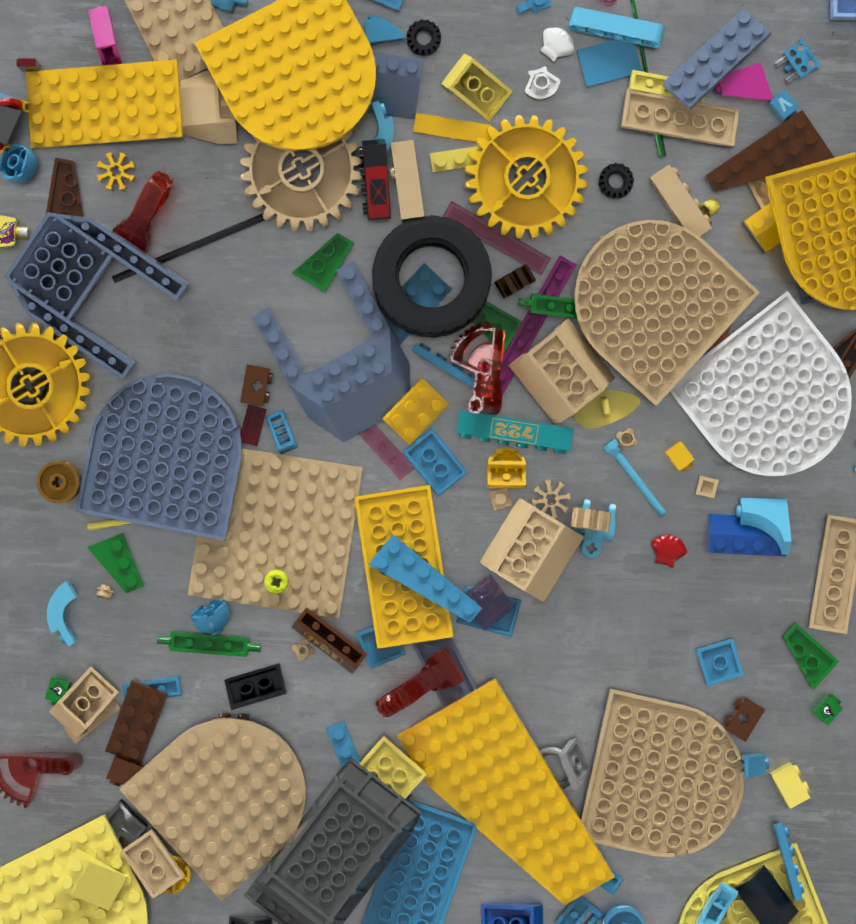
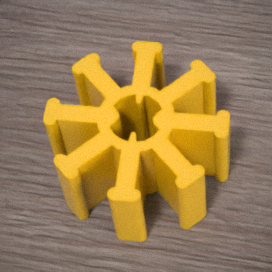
[97,152,136,192]

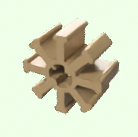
[531,480,570,518]
[571,507,612,532]

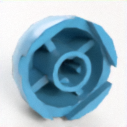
[0,143,37,183]
[191,599,230,635]

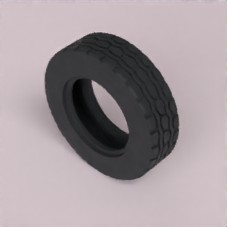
[372,215,492,338]

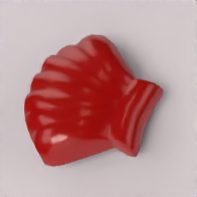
[651,535,687,568]

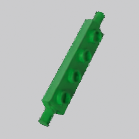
[518,294,577,319]
[157,631,261,657]

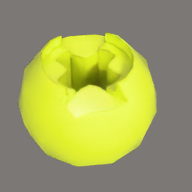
[264,570,289,594]

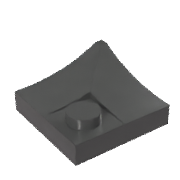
[107,799,148,849]

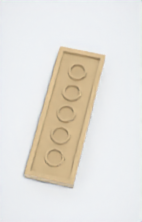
[621,89,740,148]
[808,514,856,634]

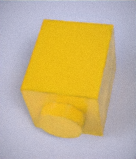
[664,441,695,471]

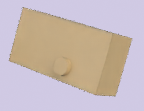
[390,140,424,223]

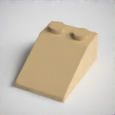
[49,666,119,737]

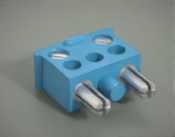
[774,39,820,84]

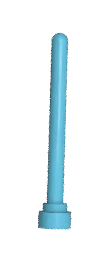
[603,438,666,516]

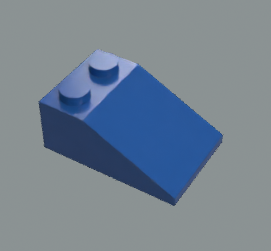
[481,904,543,924]

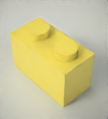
[770,762,811,809]

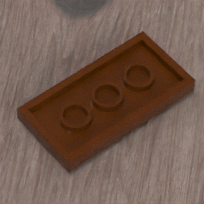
[105,679,168,765]

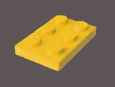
[382,378,450,446]

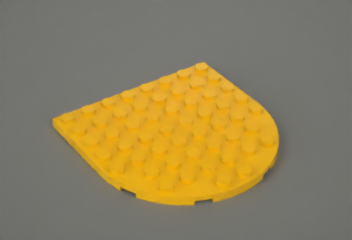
[195,0,376,151]
[765,152,856,310]

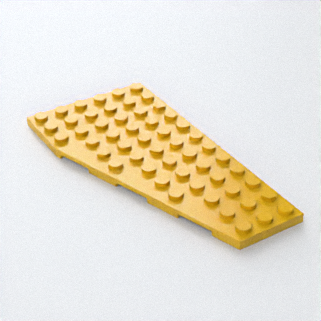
[397,678,614,905]

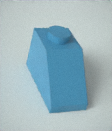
[364,15,406,45]
[740,753,769,777]

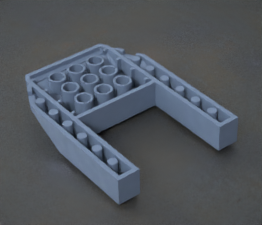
[5,212,189,380]
[252,261,410,442]

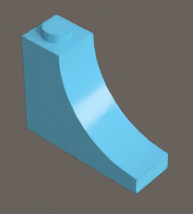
[736,498,791,555]

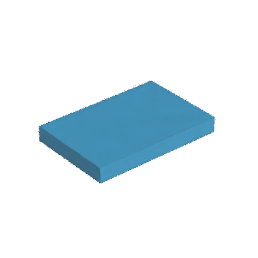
[577,40,642,88]
[402,428,468,496]
[456,585,521,637]

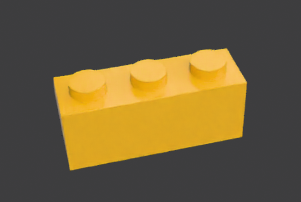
[744,202,781,253]

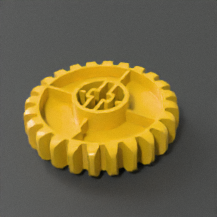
[464,115,588,240]
[0,322,91,447]

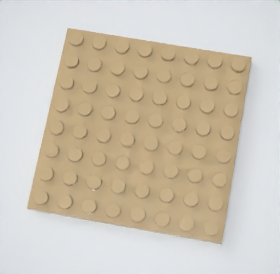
[188,448,363,619]

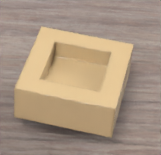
[695,476,719,499]
[489,488,512,511]

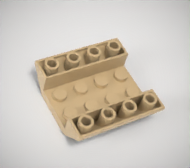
[508,318,615,425]
[479,497,584,602]

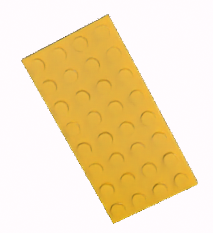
[26,59,183,149]
[354,485,453,649]

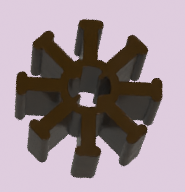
[494,264,536,299]

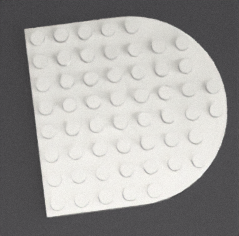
[670,291,852,476]

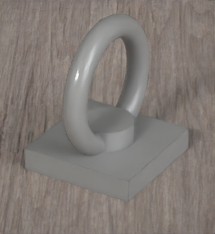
[540,738,590,790]

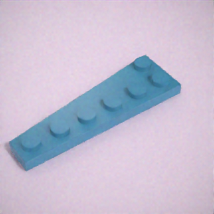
[369,535,482,623]

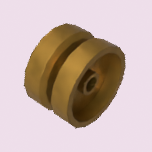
[37,461,82,503]

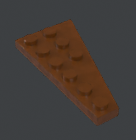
[706,110,834,192]
[46,158,84,217]

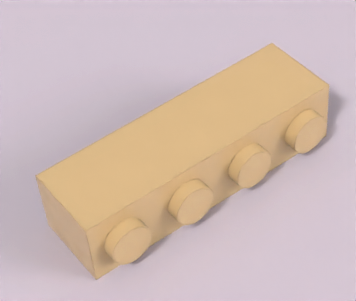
[649,165,712,237]

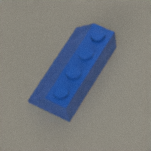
[707,514,786,557]

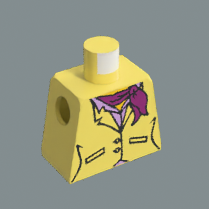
[0,215,29,249]

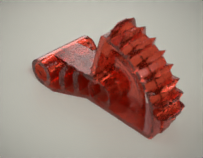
[112,171,173,253]
[449,322,505,415]
[375,647,466,718]
[0,752,83,808]

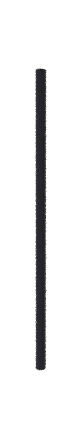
[112,213,277,283]

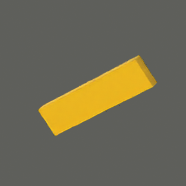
[413,113,492,143]

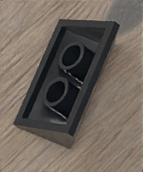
[224,663,288,710]
[734,865,799,924]

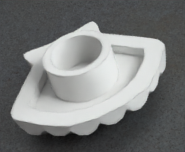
[540,27,574,62]
[525,66,561,100]

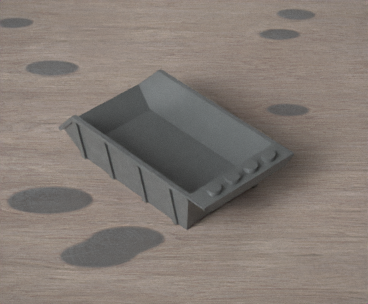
[244,758,422,924]

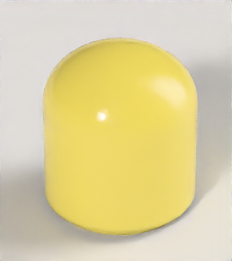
[701,198,721,217]

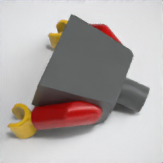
[0,98,31,153]

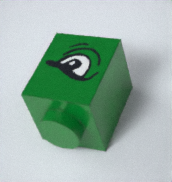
[45,676,72,705]
[811,695,843,725]

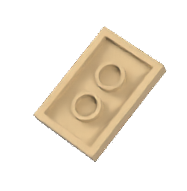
[120,828,185,899]

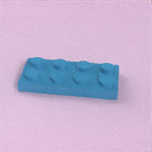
[381,263,452,345]

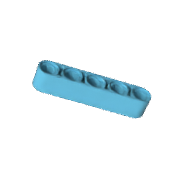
[569,7,665,48]

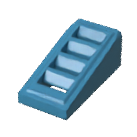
[265,410,298,454]

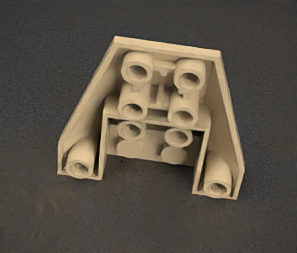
[180,70,238,145]

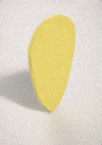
[573,390,640,429]

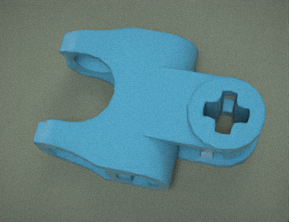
[574,499,616,558]

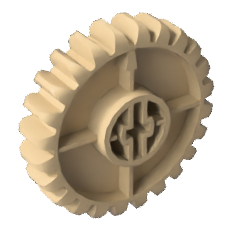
[240,131,364,232]

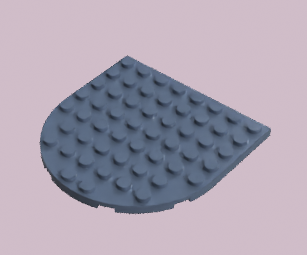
[75,374,242,541]

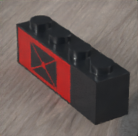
[358,139,391,220]

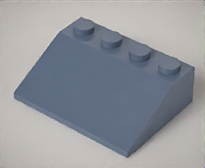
[366,52,423,119]

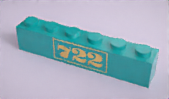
[456,410,574,454]

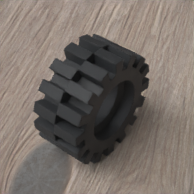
[407,19,441,56]
[599,163,634,199]

